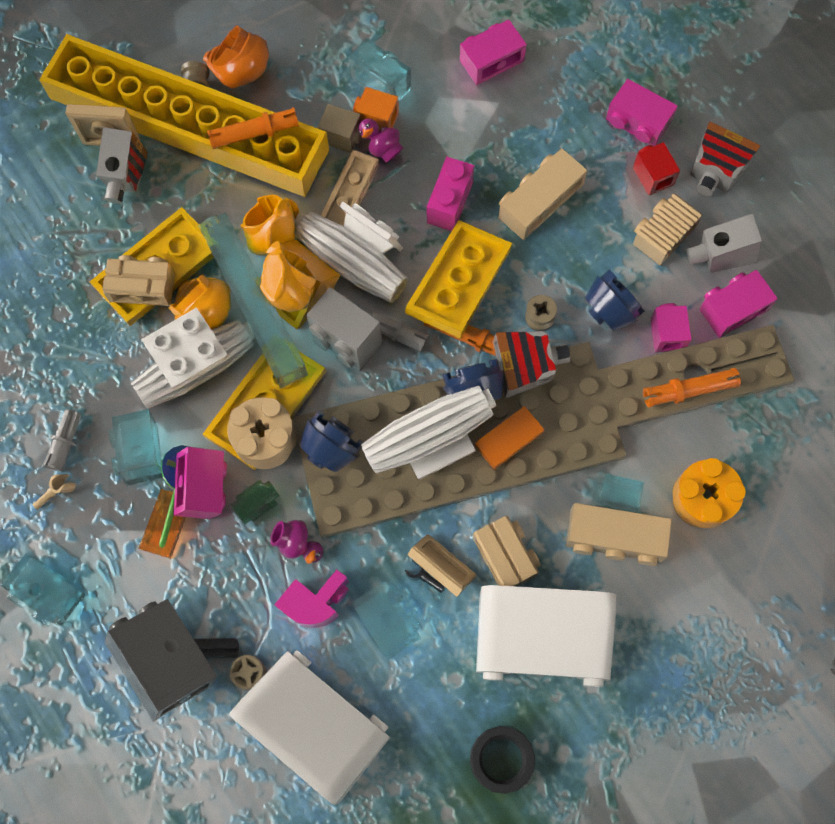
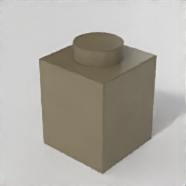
[317,104,362,153]

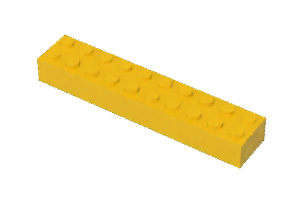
[39,34,330,197]

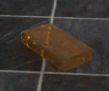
[138,489,186,559]

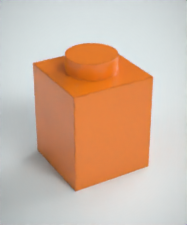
[353,87,399,132]

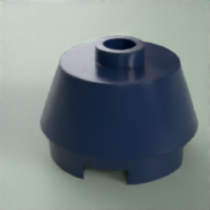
[584,270,645,331]
[442,359,504,400]
[300,410,364,472]

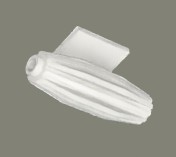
[295,202,408,303]
[130,307,256,409]
[361,386,497,480]

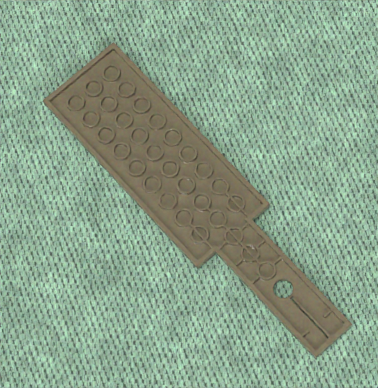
[292,325,795,538]

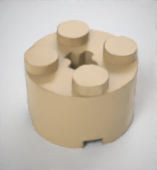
[227,397,297,469]

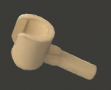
[33,474,76,510]

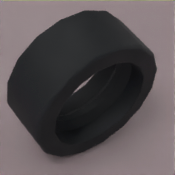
[470,726,535,794]

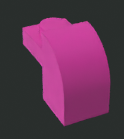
[274,569,349,628]

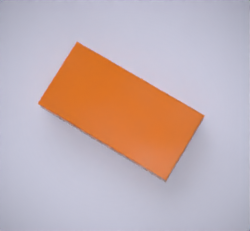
[474,406,544,470]

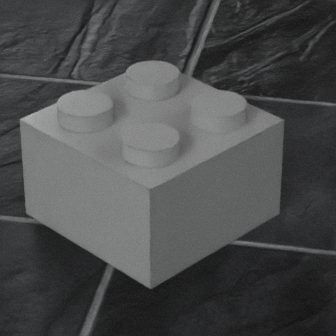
[307,287,382,371]

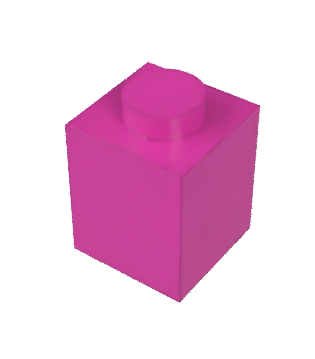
[650,303,692,353]

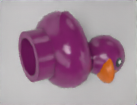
[359,118,404,163]
[270,520,324,564]

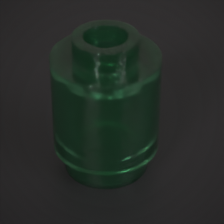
[230,479,280,525]

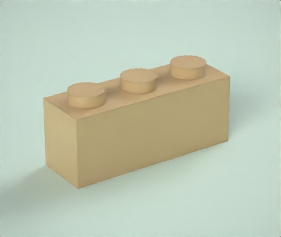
[498,148,587,240]
[566,503,672,566]

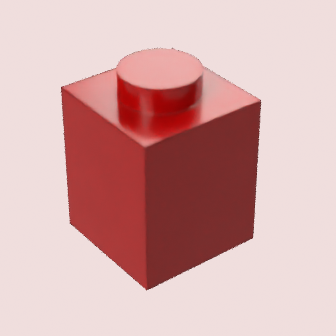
[633,142,680,196]

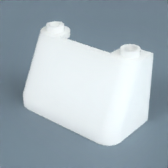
[476,585,616,687]
[229,650,390,805]

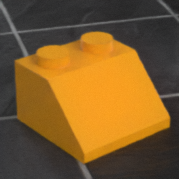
[253,240,340,330]

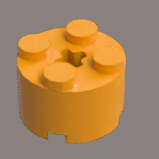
[672,458,746,528]

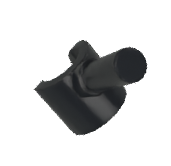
[405,560,445,593]

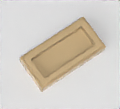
[407,534,477,597]

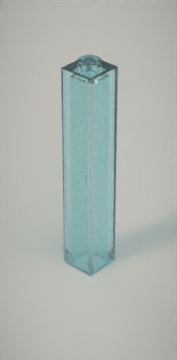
[198,212,308,388]

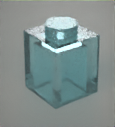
[592,474,644,513]

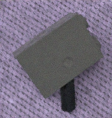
[104,599,239,722]

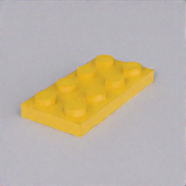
[89,207,222,326]
[405,220,512,339]
[202,336,326,471]

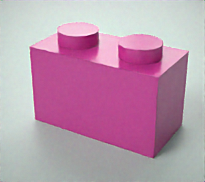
[460,19,527,86]
[606,78,678,146]
[426,156,474,231]
[699,269,778,338]
[174,447,227,519]

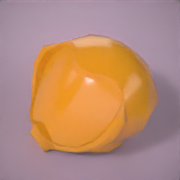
[240,194,300,256]
[260,241,317,312]
[169,274,231,330]

